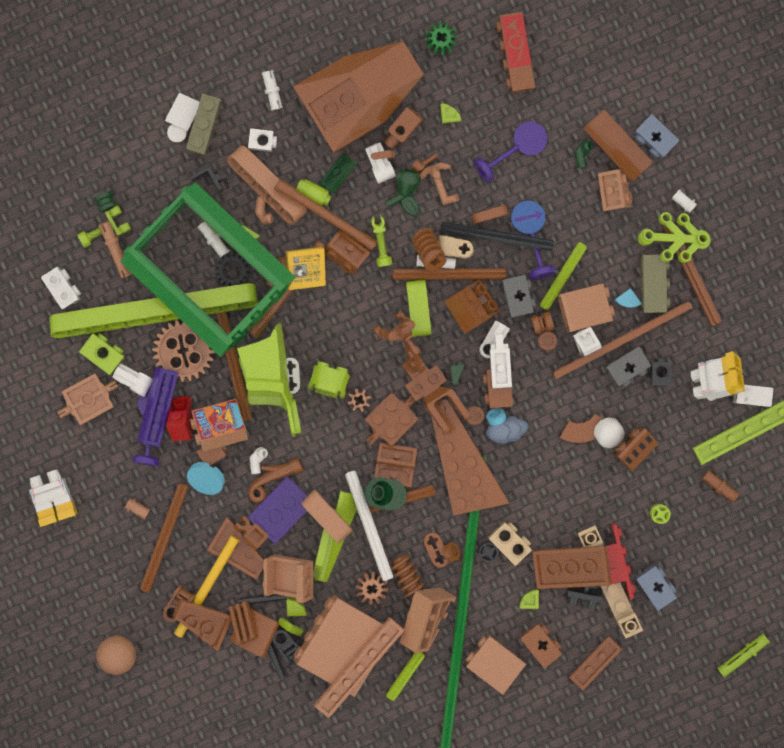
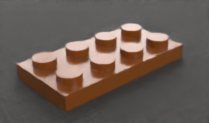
[532,546,612,589]

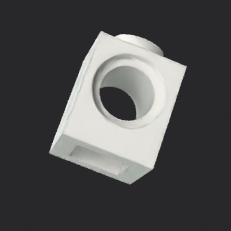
[248,129,277,152]

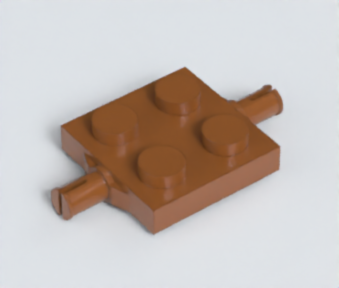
[365,392,419,447]

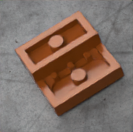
[374,443,417,489]
[230,607,279,658]

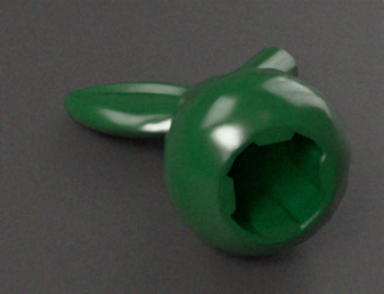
[385,169,421,217]

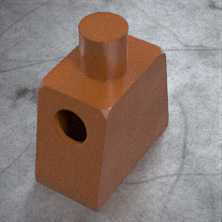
[384,107,425,149]

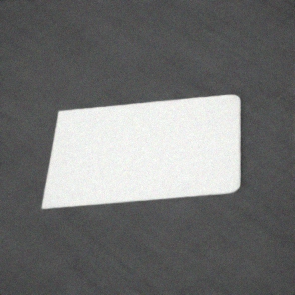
[165,93,199,131]

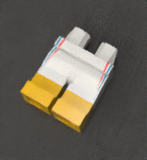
[691,351,745,401]
[29,469,78,527]

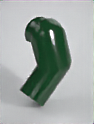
[575,141,593,169]

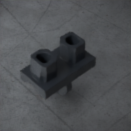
[567,586,603,610]

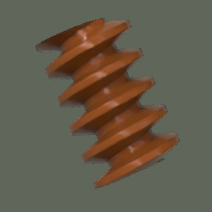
[412,228,447,271]
[388,554,424,598]

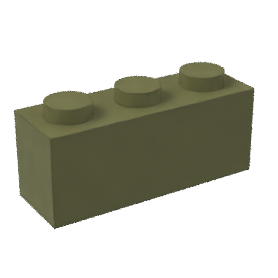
[186,93,222,157]
[641,255,670,313]

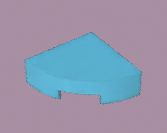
[615,288,642,308]

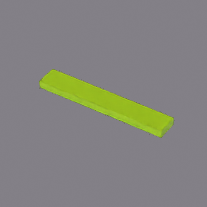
[692,400,784,465]

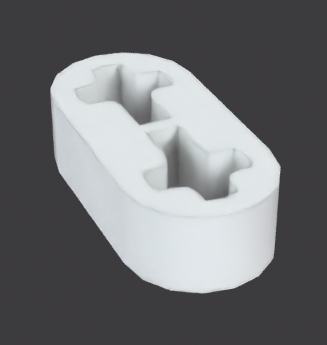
[286,358,300,394]

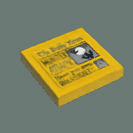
[286,247,326,290]

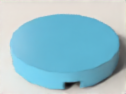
[187,462,225,495]

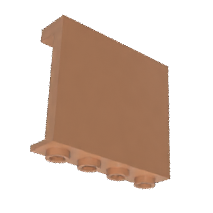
[294,594,383,697]

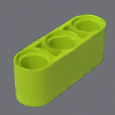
[406,280,431,337]

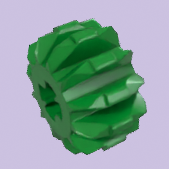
[425,22,458,55]

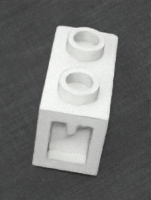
[573,327,602,356]
[733,385,773,407]

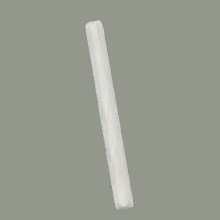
[345,471,393,581]

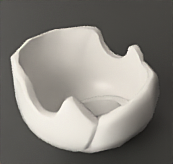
[594,418,625,449]

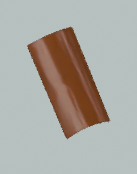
[584,110,653,181]

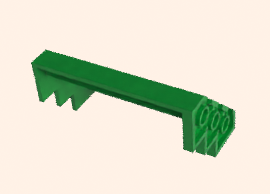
[121,183,296,357]

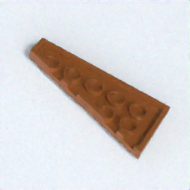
[432,399,510,516]

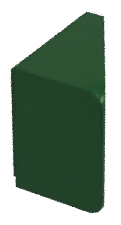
[449,364,465,385]

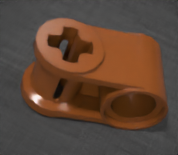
[163,584,196,622]

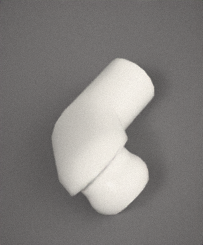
[249,447,268,474]

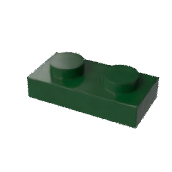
[319,153,357,194]

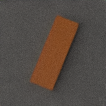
[569,636,622,690]

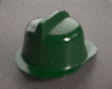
[363,477,407,510]

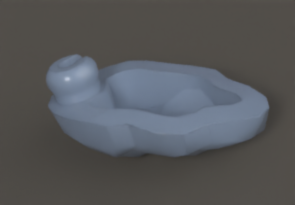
[486,416,529,444]

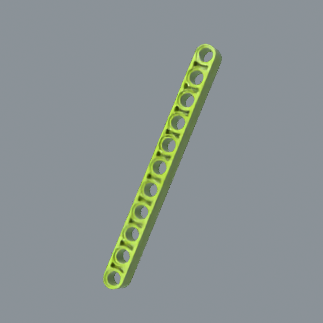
[49,283,258,338]

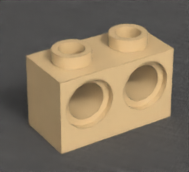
[488,522,532,566]

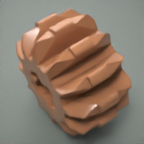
[356,572,388,605]

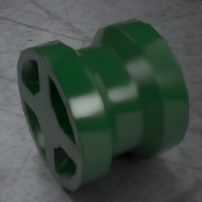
[94,191,117,213]

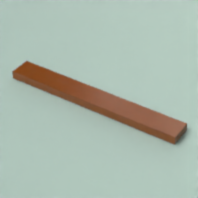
[552,302,693,379]

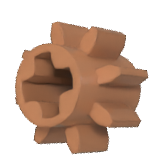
[348,389,371,412]

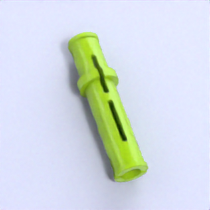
[717,633,770,678]

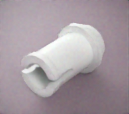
[672,189,697,213]

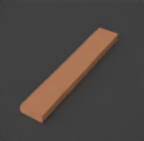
[314,617,405,718]

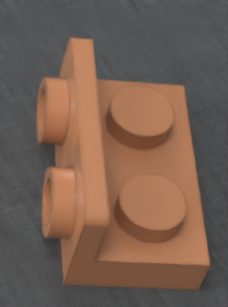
[598,169,632,211]

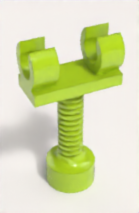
[77,206,131,248]
[371,215,392,267]

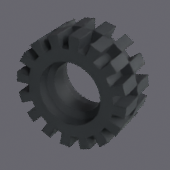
[215,253,250,287]

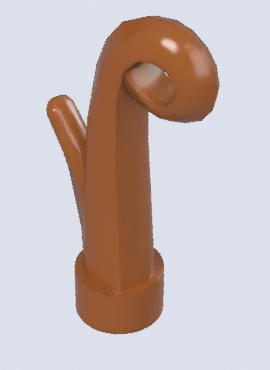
[248,457,304,503]

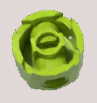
[307,362,350,399]

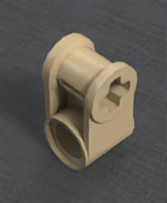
[438,235,474,259]

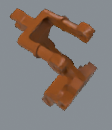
[372,311,471,435]

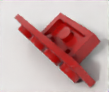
[606,523,636,599]

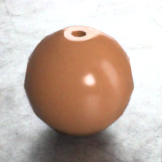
[96,635,136,675]

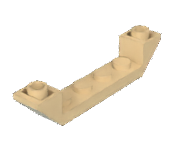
[578,525,643,639]

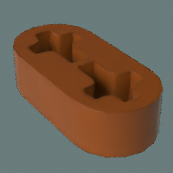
[471,205,509,224]
[424,532,448,568]

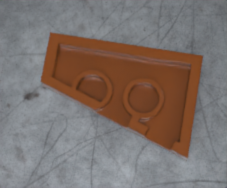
[207,517,264,579]
[173,599,232,651]

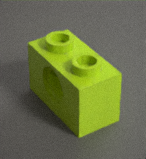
[79,333,126,375]

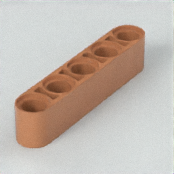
[227,146,307,225]

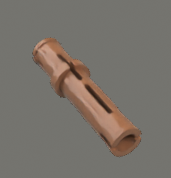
[98,221,132,278]

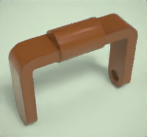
[371,150,395,161]

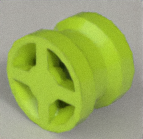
[650,504,671,524]

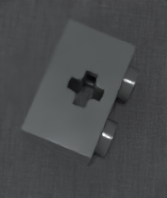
[502,275,536,318]
[605,346,651,387]

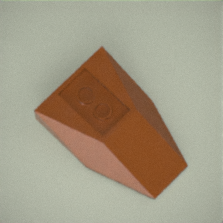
[293,41,424,153]

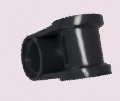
[273,627,301,665]

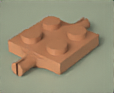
[57,373,119,425]

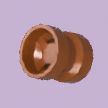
[531,312,554,335]

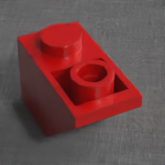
[166,396,193,441]

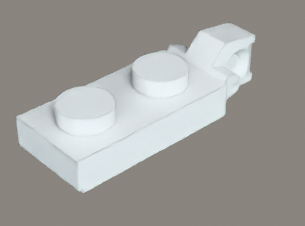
[490,334,512,388]

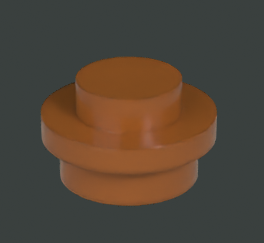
[466,406,484,425]

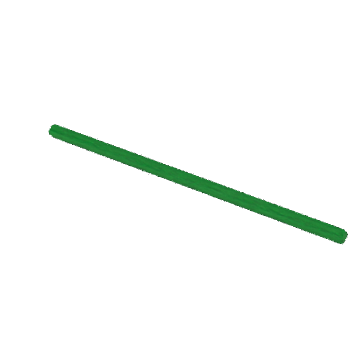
[440,456,486,748]

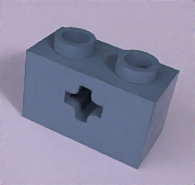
[634,114,679,159]
[634,565,677,611]

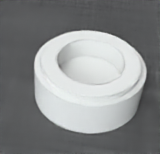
[167,124,187,143]

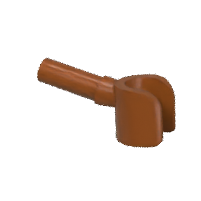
[411,154,438,173]

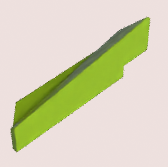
[313,491,357,582]

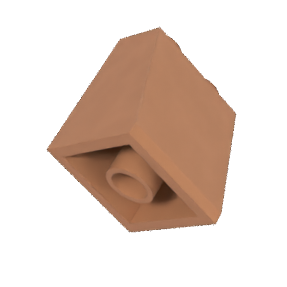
[557,284,615,333]

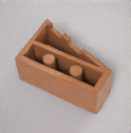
[400,587,457,653]

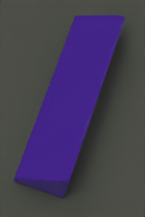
[137,367,179,447]

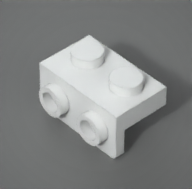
[41,267,81,309]

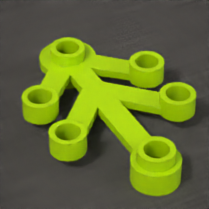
[638,212,711,263]

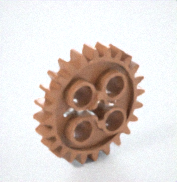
[152,320,215,382]

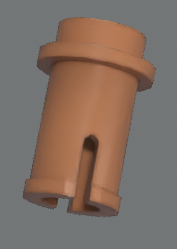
[124,498,150,519]

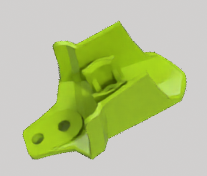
[237,323,301,437]

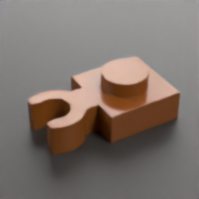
[234,516,269,551]

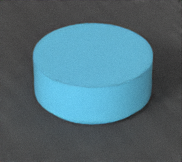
[486,408,506,426]

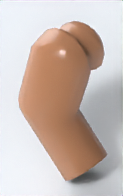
[255,197,274,225]

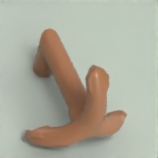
[420,163,459,205]

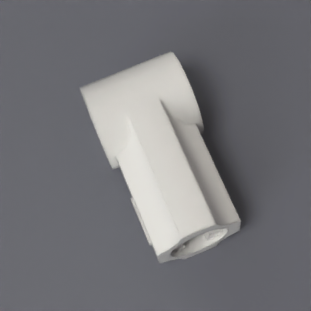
[365,142,396,184]
[479,321,510,358]
[112,363,153,397]

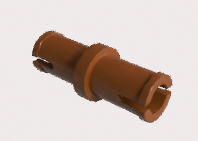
[702,470,740,503]

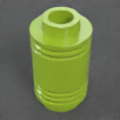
[296,179,332,207]

